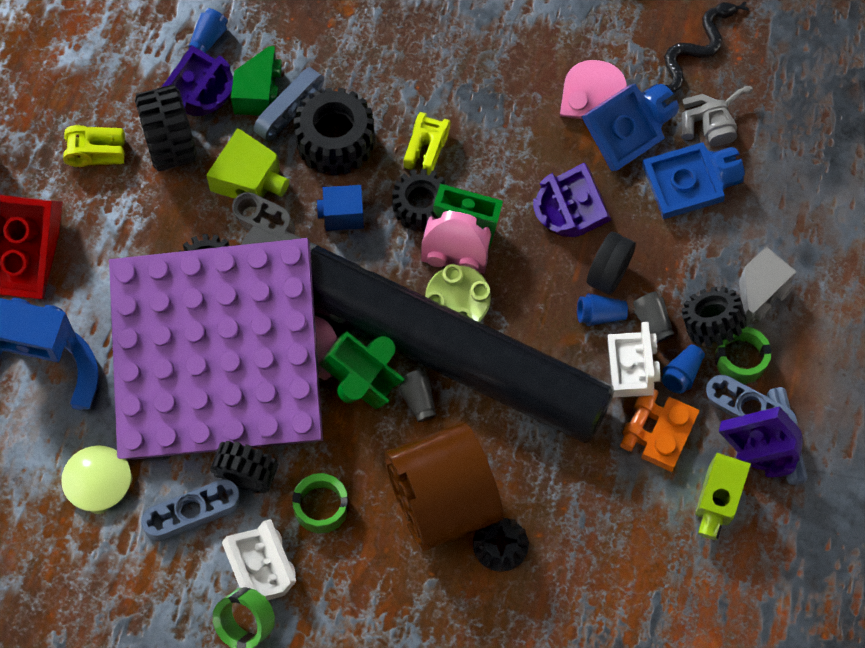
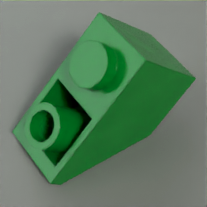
[231,46,282,116]

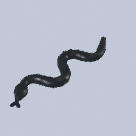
[664,1,749,93]

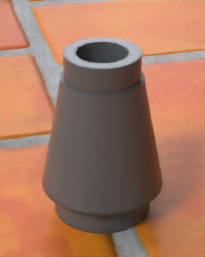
[633,291,674,343]
[398,370,437,423]

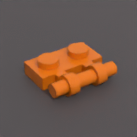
[620,389,700,472]

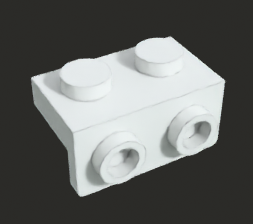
[607,322,660,398]
[222,519,296,600]

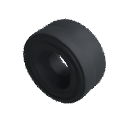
[586,232,636,295]

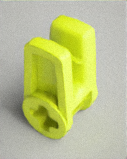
[403,112,451,175]
[63,125,125,167]

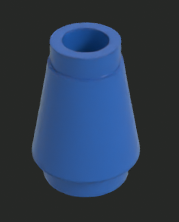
[188,8,228,53]
[577,293,628,326]
[661,344,705,394]

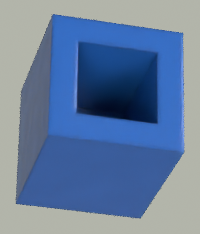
[317,185,364,231]

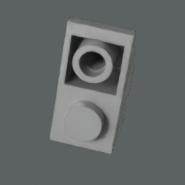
[739,246,796,327]

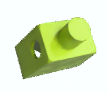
[207,128,289,199]
[695,453,751,540]

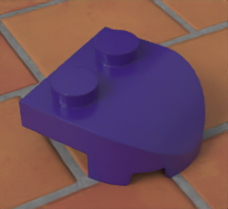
[162,45,233,116]
[533,162,612,237]
[719,406,803,477]

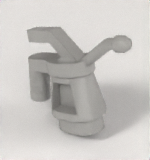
[682,85,753,146]

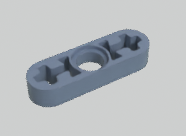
[254,67,324,141]
[706,375,798,426]
[141,480,240,541]

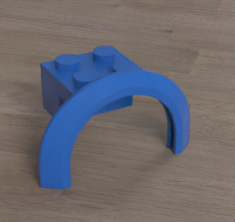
[0,298,99,410]

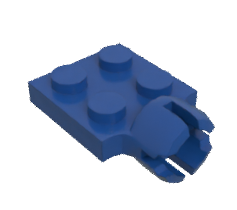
[581,83,679,171]
[642,142,745,219]

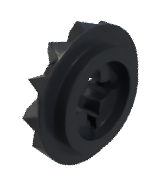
[473,517,529,572]

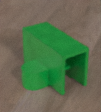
[318,332,405,409]

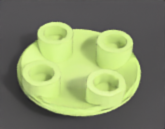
[425,264,491,322]
[62,445,133,514]

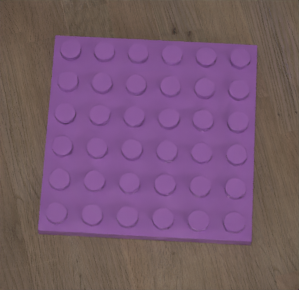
[109,238,323,460]

